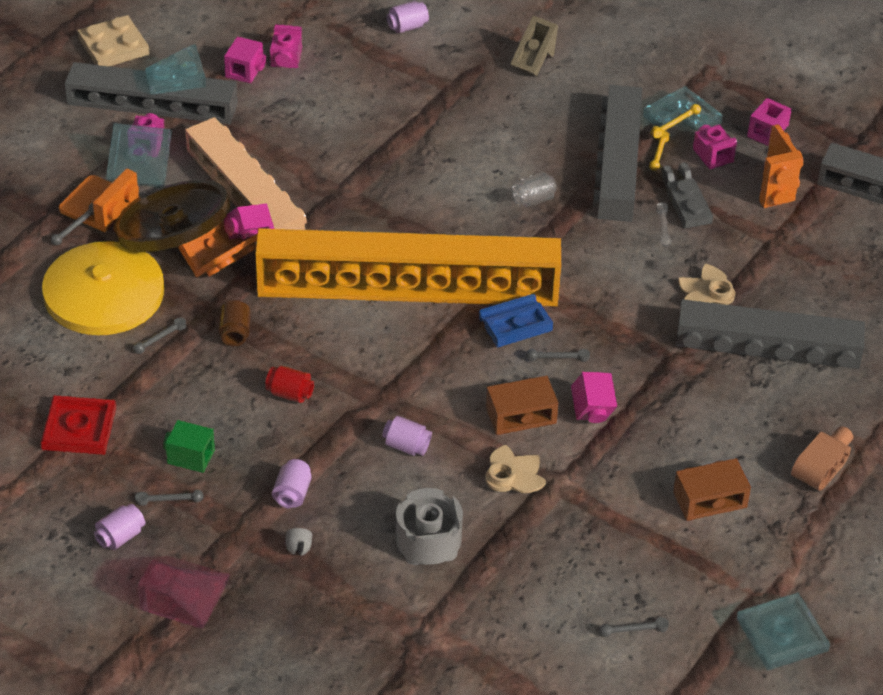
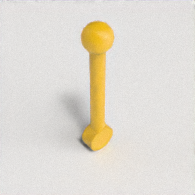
[651,104,701,138]
[649,131,669,171]

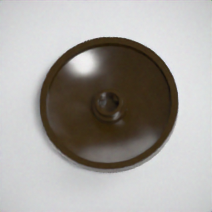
[114,180,230,252]

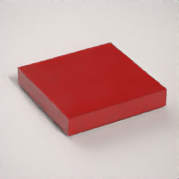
[41,395,116,455]

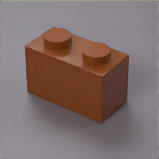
[486,376,558,435]
[673,458,751,521]

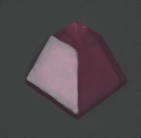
[138,556,230,629]

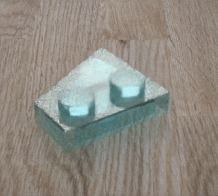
[145,44,206,95]

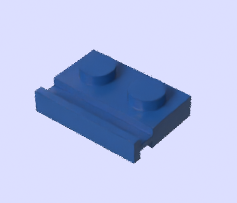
[479,294,553,348]

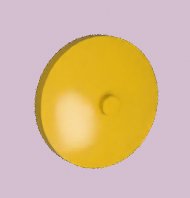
[42,241,164,335]

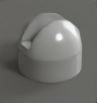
[285,528,312,556]

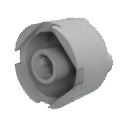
[396,488,463,565]

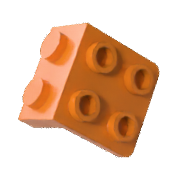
[759,124,803,208]
[59,169,139,232]
[178,220,258,278]

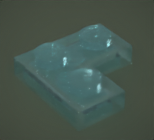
[643,86,723,131]

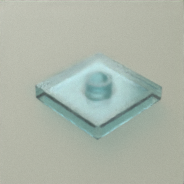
[106,123,172,187]
[737,592,830,671]

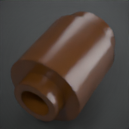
[219,300,251,346]

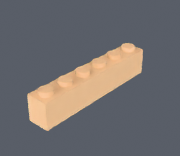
[185,117,307,230]

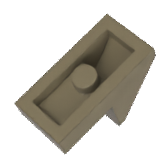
[511,15,558,77]

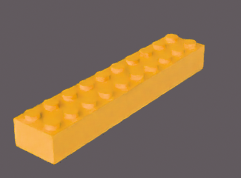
[256,228,561,306]

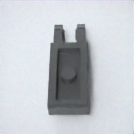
[661,163,713,228]

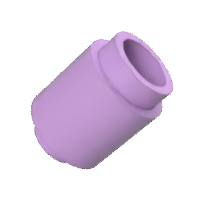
[387,1,429,33]
[382,416,432,456]
[272,459,312,508]
[94,504,145,550]

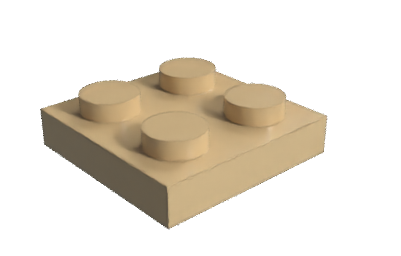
[78,15,149,66]

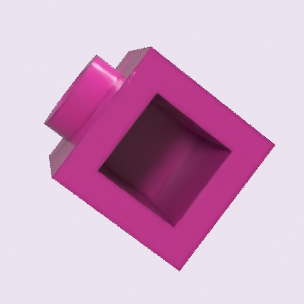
[224,36,266,84]
[571,372,617,423]

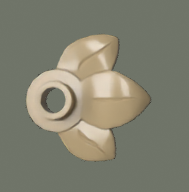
[678,264,735,305]
[485,445,546,493]

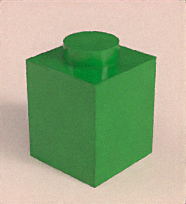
[163,420,215,473]

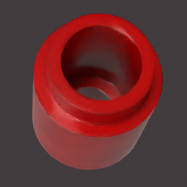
[265,365,314,403]

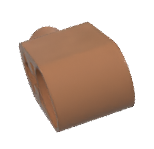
[791,426,853,491]

